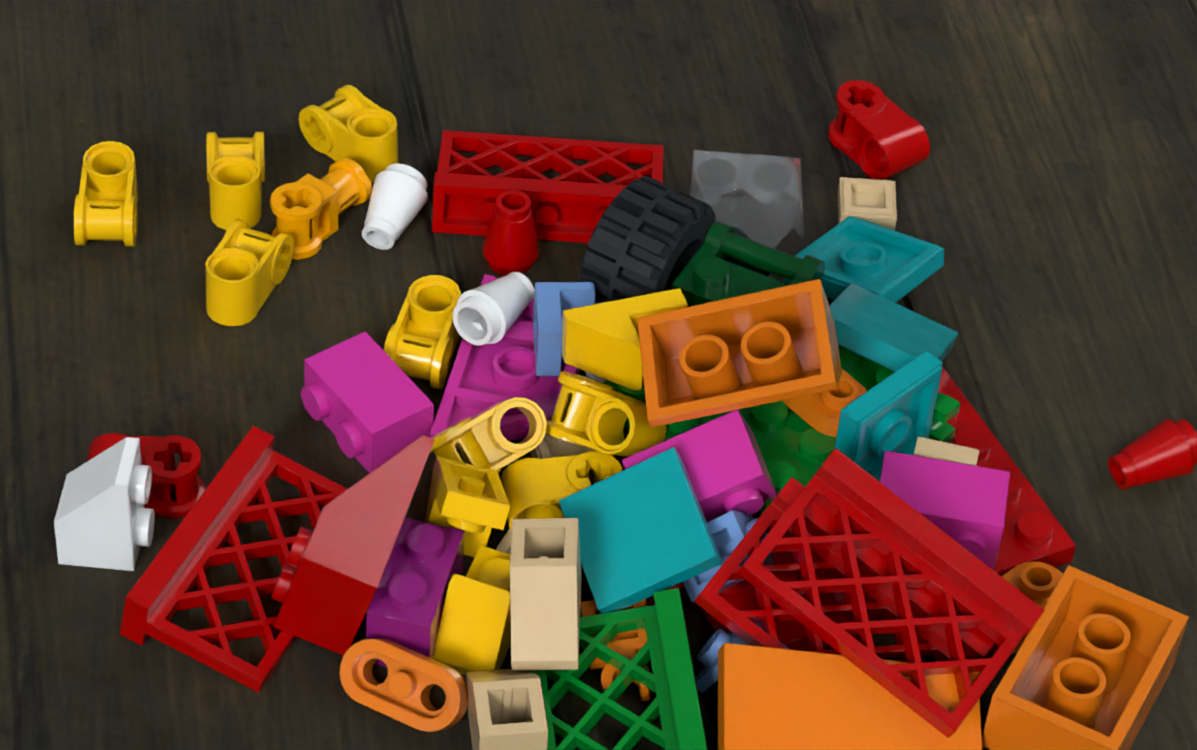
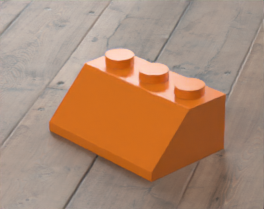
[637,279,842,428]

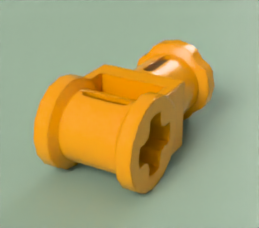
[270,157,372,260]

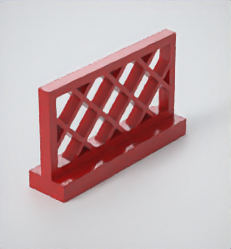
[432,130,664,243]
[120,426,347,693]
[737,448,1045,738]
[694,477,995,662]

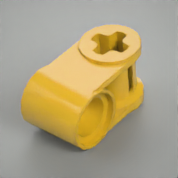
[298,85,398,183]
[206,132,265,230]
[74,141,138,247]
[205,219,294,326]
[383,275,461,389]
[546,371,666,457]
[430,397,547,473]
[501,451,622,529]

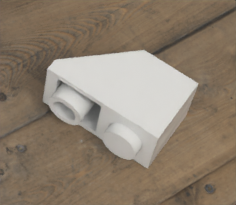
[54,437,155,571]

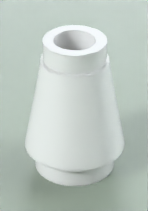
[362,163,428,250]
[453,272,534,345]

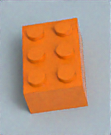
[982,565,1189,750]

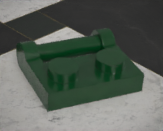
[671,221,825,307]

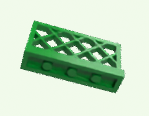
[532,588,707,750]

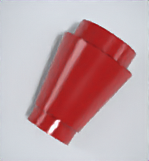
[482,190,540,276]
[1108,418,1197,490]

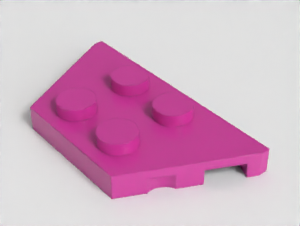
[430,274,580,449]

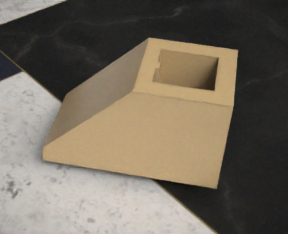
[510,518,582,670]
[464,669,548,750]

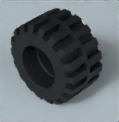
[579,176,716,304]

